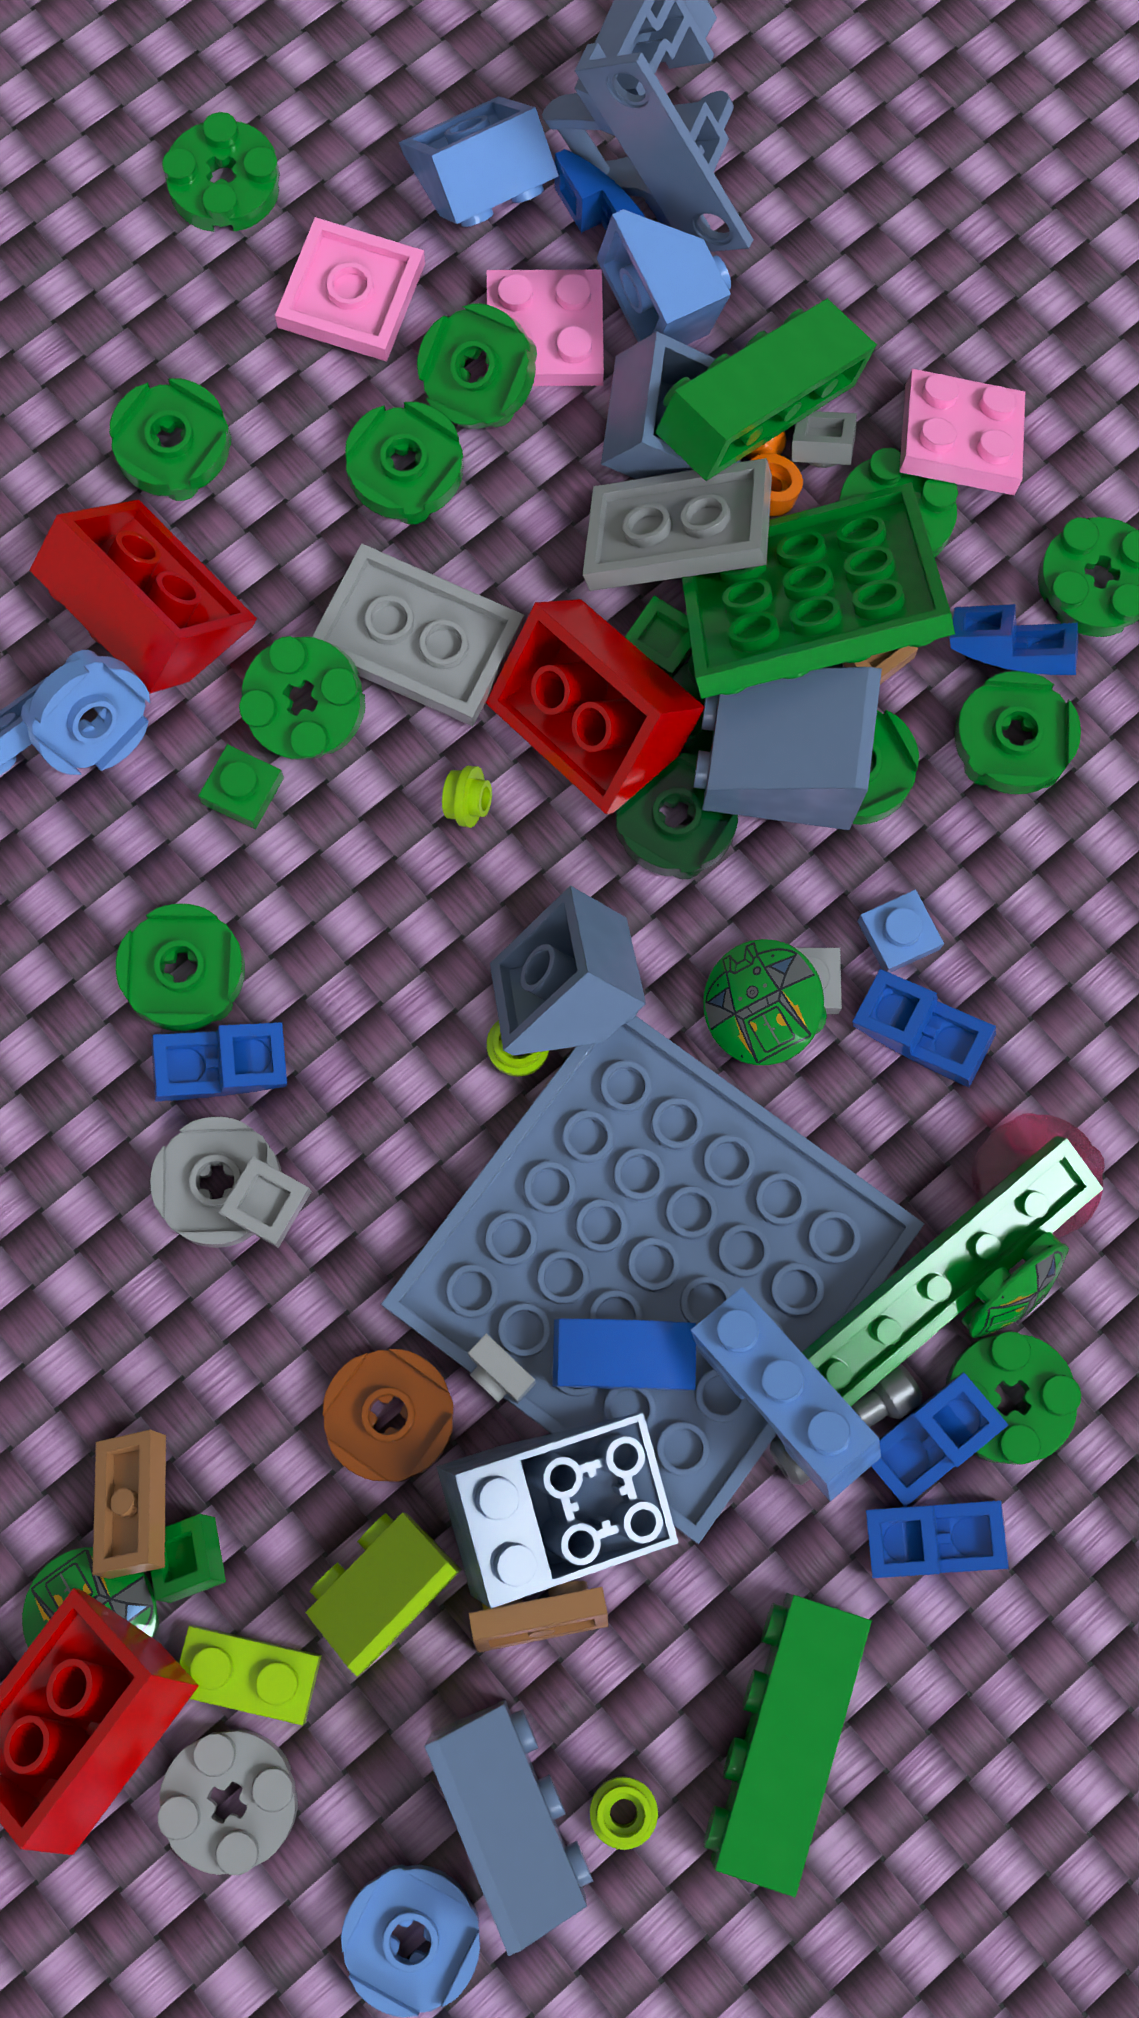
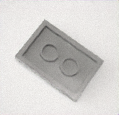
[583,458,772,591]
[312,543,525,726]

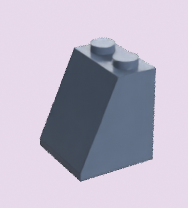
[693,667,882,830]

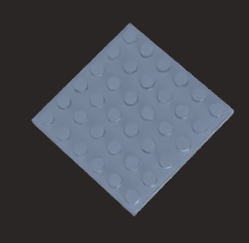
[381,1016,925,1544]

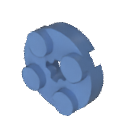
[21,650,150,775]
[341,1865,481,2018]

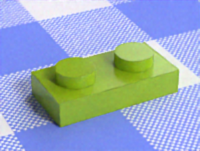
[179,1625,322,1726]

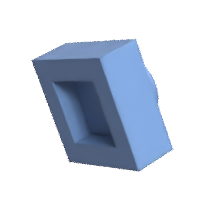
[857,889,944,973]

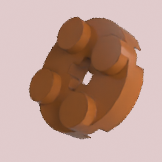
[323,1349,454,1482]

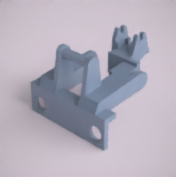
[542,0,753,252]

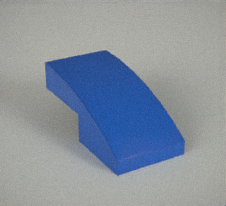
[554,149,646,233]
[950,604,1078,675]
[852,969,996,1088]
[151,1022,287,1102]
[552,1319,696,1391]
[871,1372,1008,1507]
[866,1500,1009,1578]

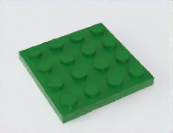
[682,482,955,699]

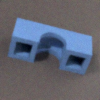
[691,1287,881,1502]

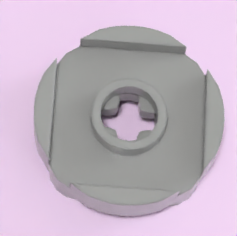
[150,1117,282,1248]
[158,1729,298,1876]

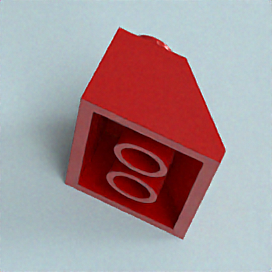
[29,499,257,694]
[486,599,705,814]
[0,1588,199,1855]

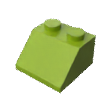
[305,1512,462,1677]

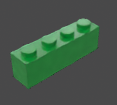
[655,298,877,481]
[703,1593,872,1898]

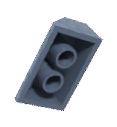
[424,1699,593,1956]

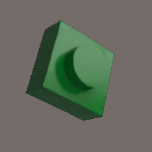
[625,595,692,678]
[198,744,284,830]
[151,1514,226,1603]

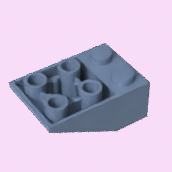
[436,1412,678,1609]

